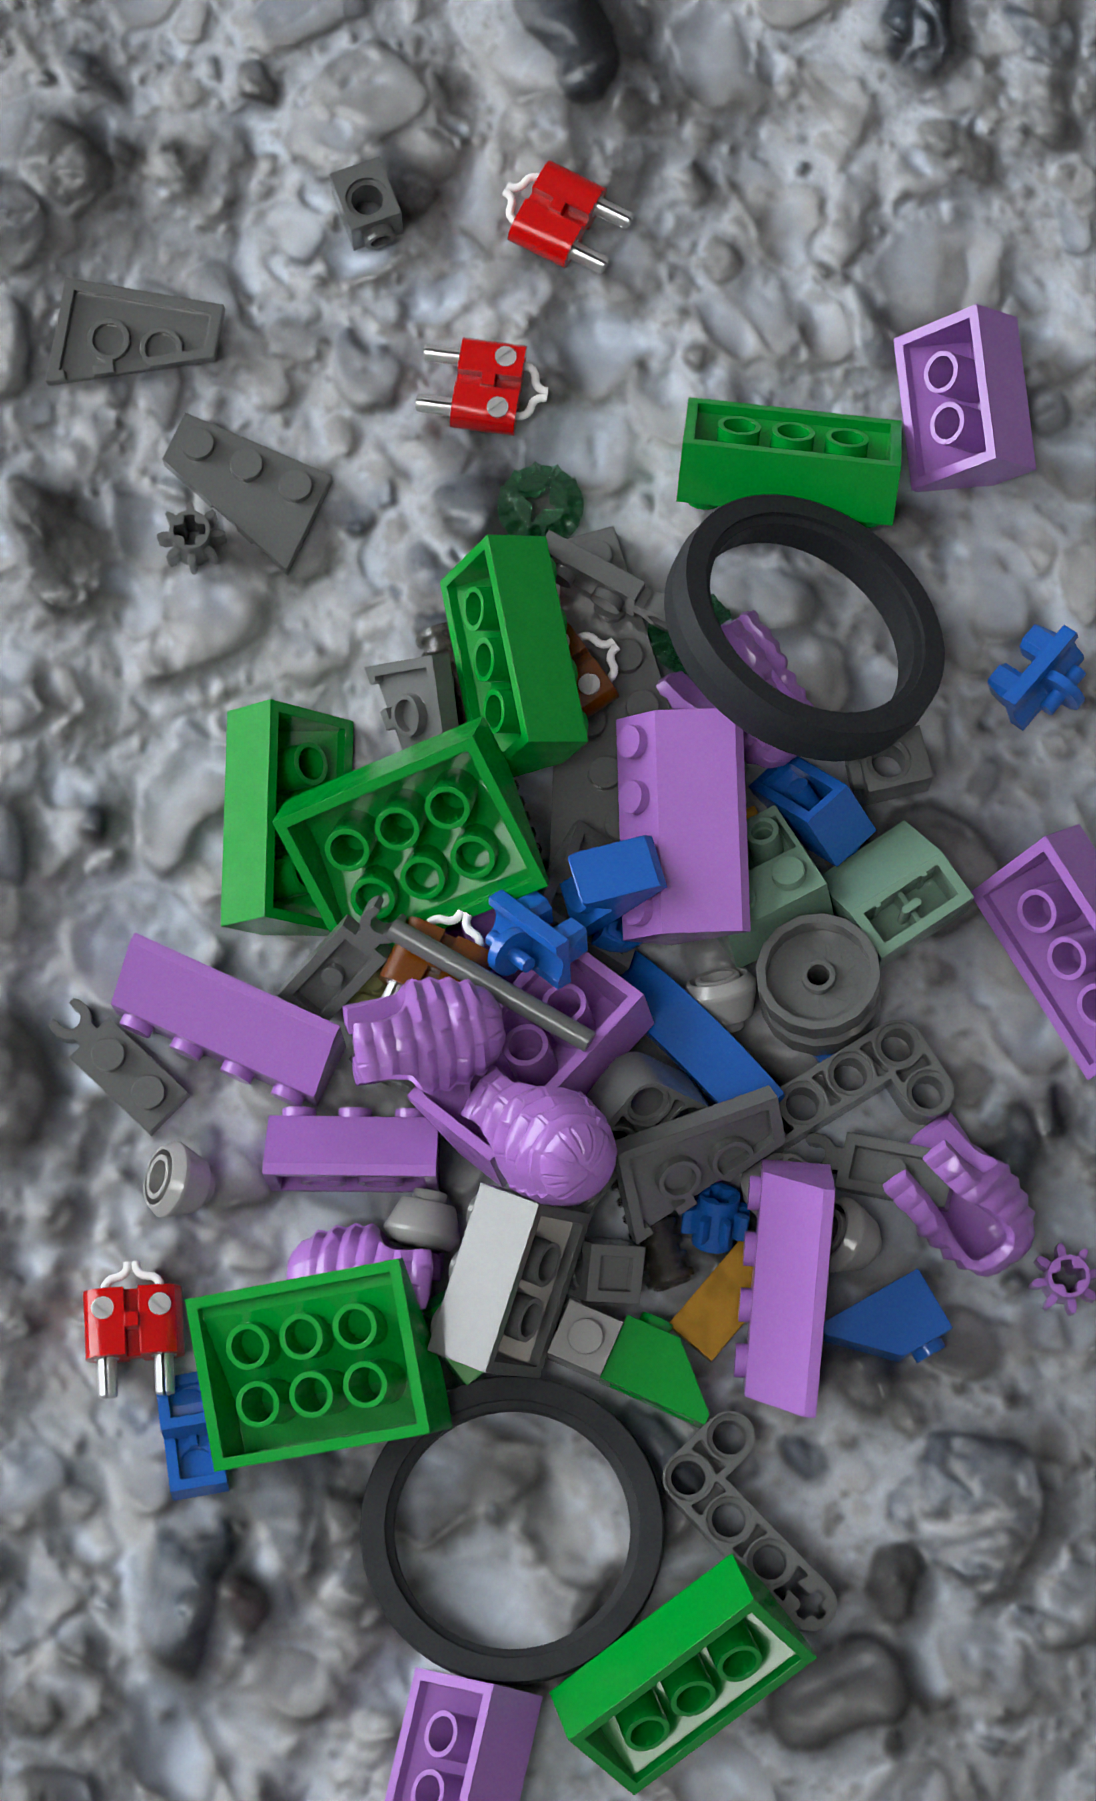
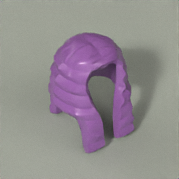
[656,610,814,768]
[342,976,506,1096]
[461,1067,617,1206]
[882,1112,1036,1277]
[286,1223,444,1315]

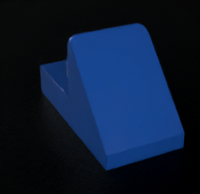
[560,835,667,936]

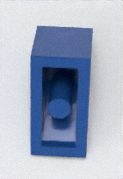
[748,756,877,867]
[823,1268,953,1364]

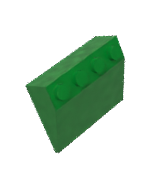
[272,715,549,949]
[185,1258,453,1472]

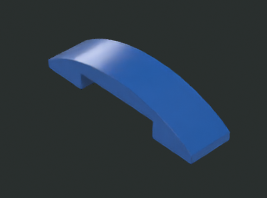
[620,950,786,1105]

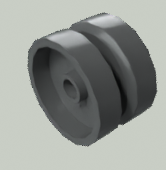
[756,913,882,1056]

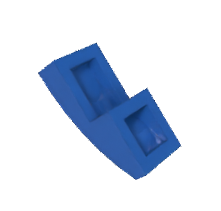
[156,1371,230,1501]

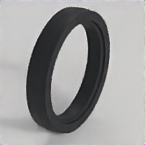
[664,494,945,762]
[360,1376,665,1685]

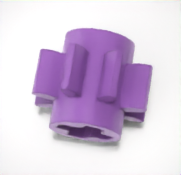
[1029,1243,1096,1316]

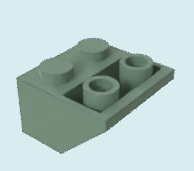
[717,805,834,968]
[822,820,974,969]

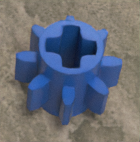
[681,1183,750,1254]

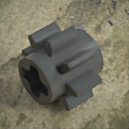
[157,502,227,575]

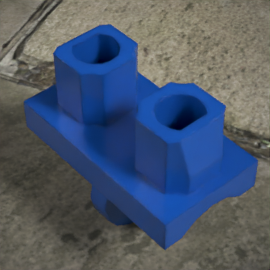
[987,624,1086,731]
[485,889,588,990]

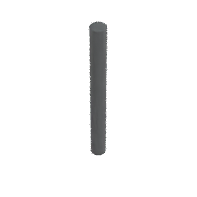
[386,918,596,1052]

